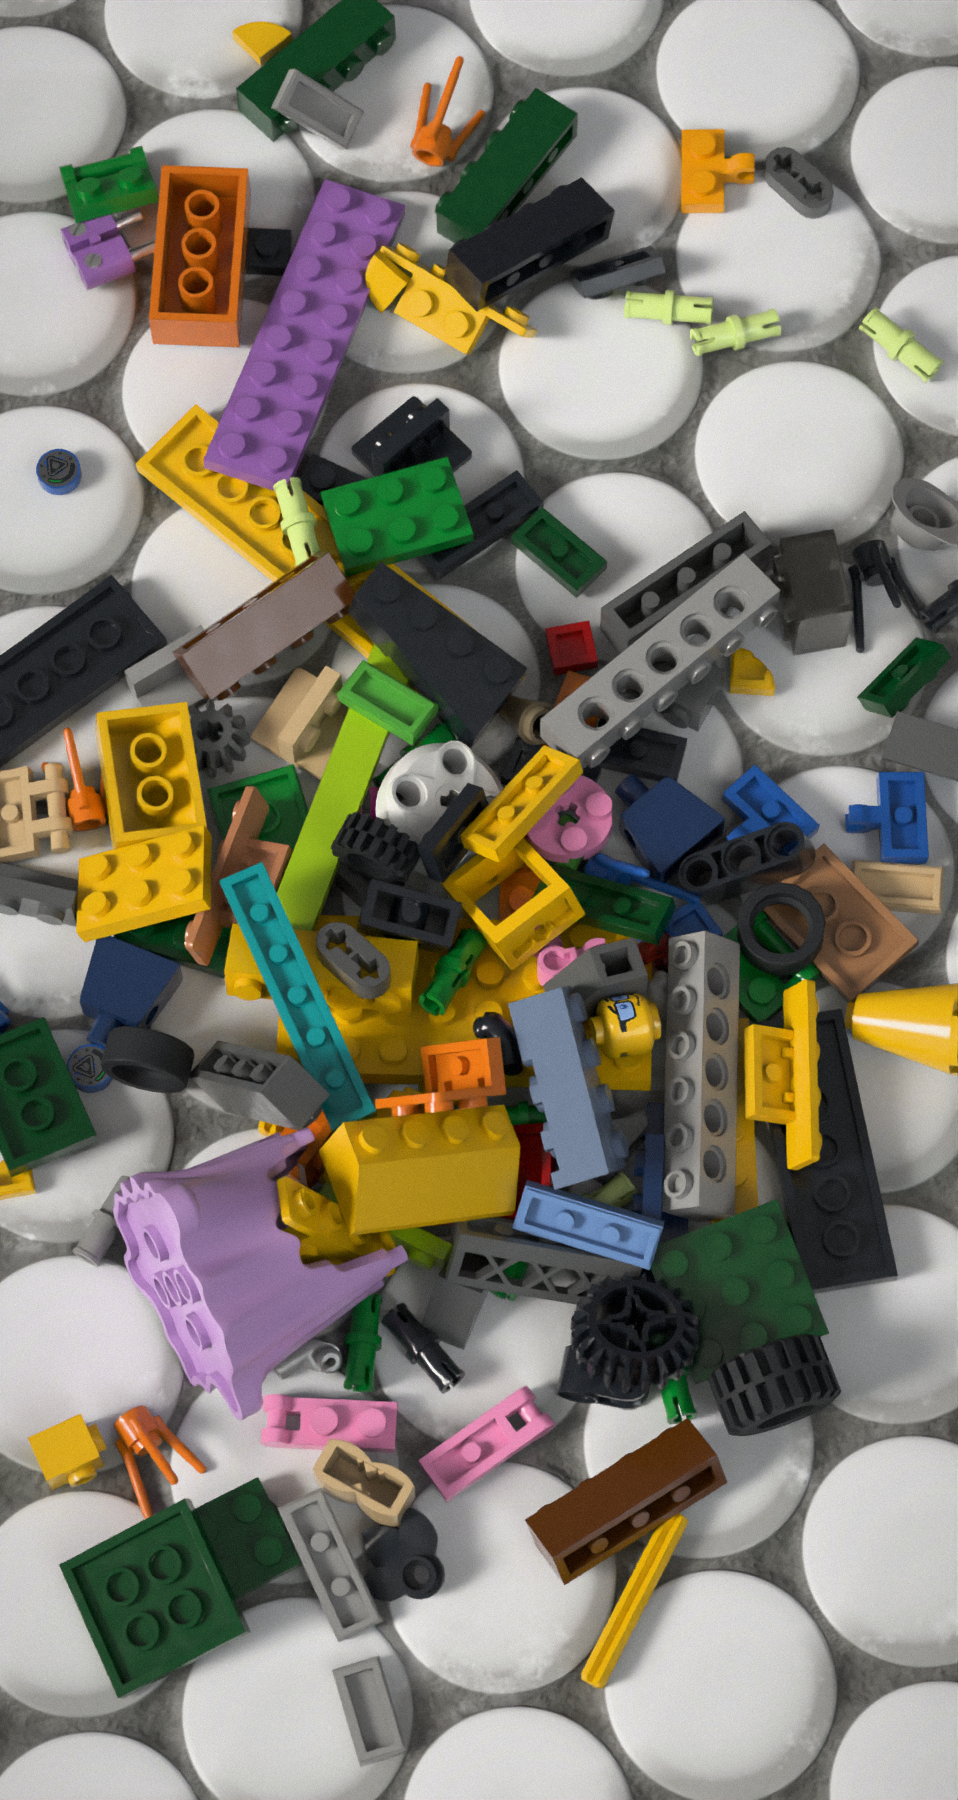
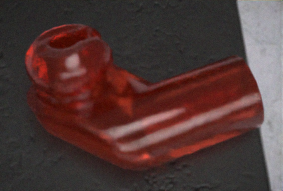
[637,932,671,970]

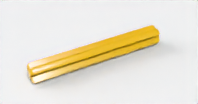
[581,1513,688,1689]

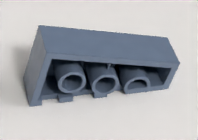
[508,986,629,1190]

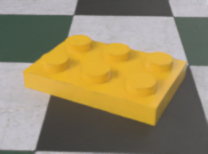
[76,825,212,943]

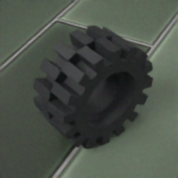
[331,812,421,887]

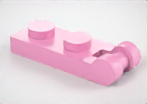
[418,1386,556,1503]
[261,1394,398,1453]

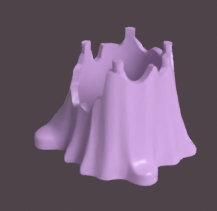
[113,1127,408,1421]

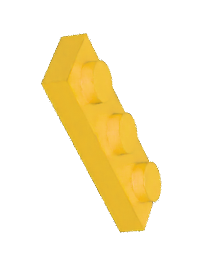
[460,745,583,863]

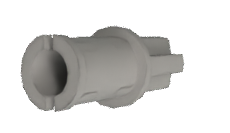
[73,1176,130,1267]

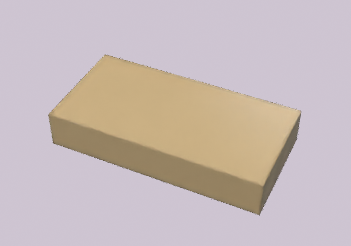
[851,860,944,915]

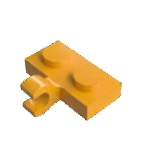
[681,129,755,213]

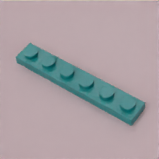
[219,862,377,1133]

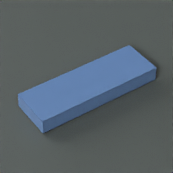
[513,1180,664,1270]

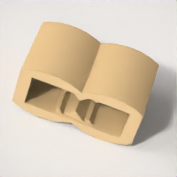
[313,1439,415,1527]

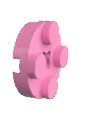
[525,775,612,863]

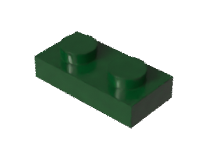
[512,506,607,598]
[857,637,952,718]

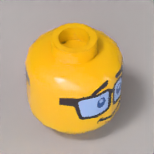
[588,994,661,1058]

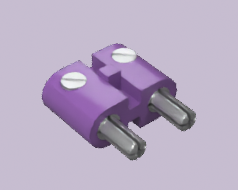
[60,209,155,291]

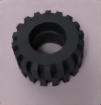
[708,1334,841,1436]

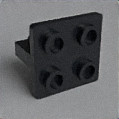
[351,396,472,477]

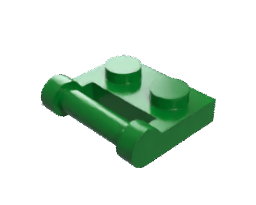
[59,146,159,223]
[723,911,821,1023]

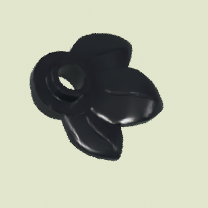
[362,1507,445,1602]

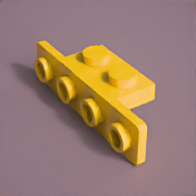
[380,242,538,355]
[744,979,822,1170]
[277,1176,396,1277]

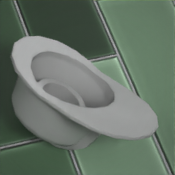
[891,478,958,551]

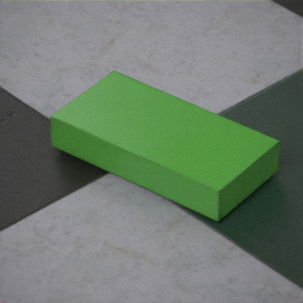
[337,660,438,746]

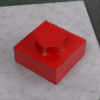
[545,620,598,676]

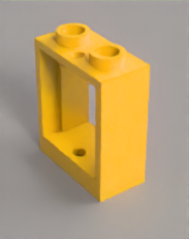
[440,838,585,971]

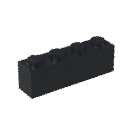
[444,177,615,312]

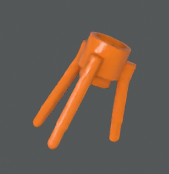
[410,56,485,167]
[41,727,108,831]
[113,1405,206,1519]

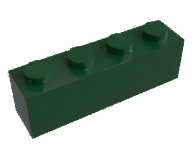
[236,0,396,142]
[435,88,578,243]

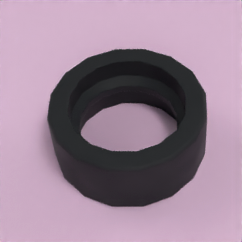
[736,882,826,976]
[101,1026,195,1093]

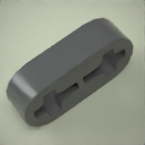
[764,147,834,219]
[316,922,391,999]

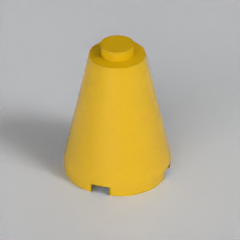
[845,983,958,1076]

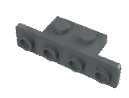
[0,863,78,927]

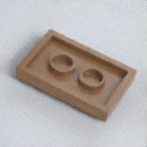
[762,843,919,1002]

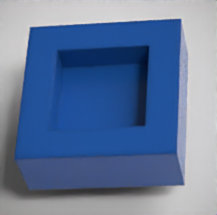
[663,902,723,941]

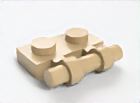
[0,763,73,863]

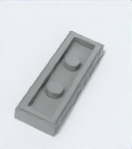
[278,1487,383,1642]

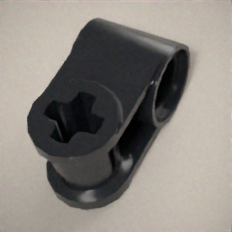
[556,1345,649,1410]

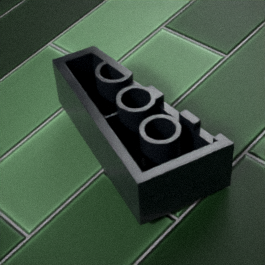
[348,561,528,749]

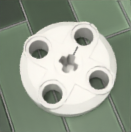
[376,741,503,876]

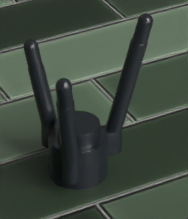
[847,540,921,653]

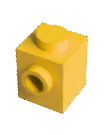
[28,1413,107,1490]

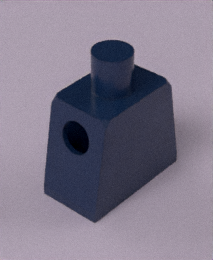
[615,774,725,883]
[79,936,183,1048]

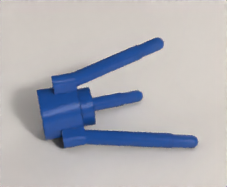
[583,853,701,943]

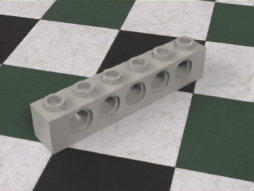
[540,553,781,769]
[662,931,740,1222]

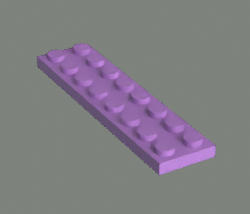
[203,179,405,491]

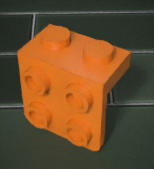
[375,1037,506,1117]

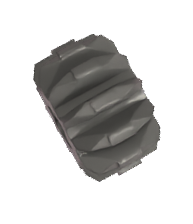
[189,699,250,779]

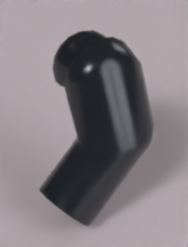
[473,1012,523,1076]

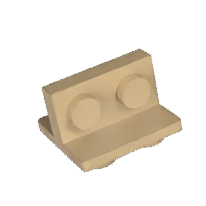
[251,666,349,781]

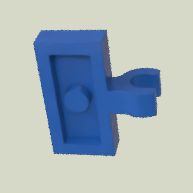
[722,765,820,856]
[845,772,929,864]

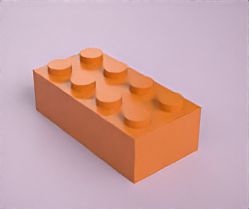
[149,165,251,348]

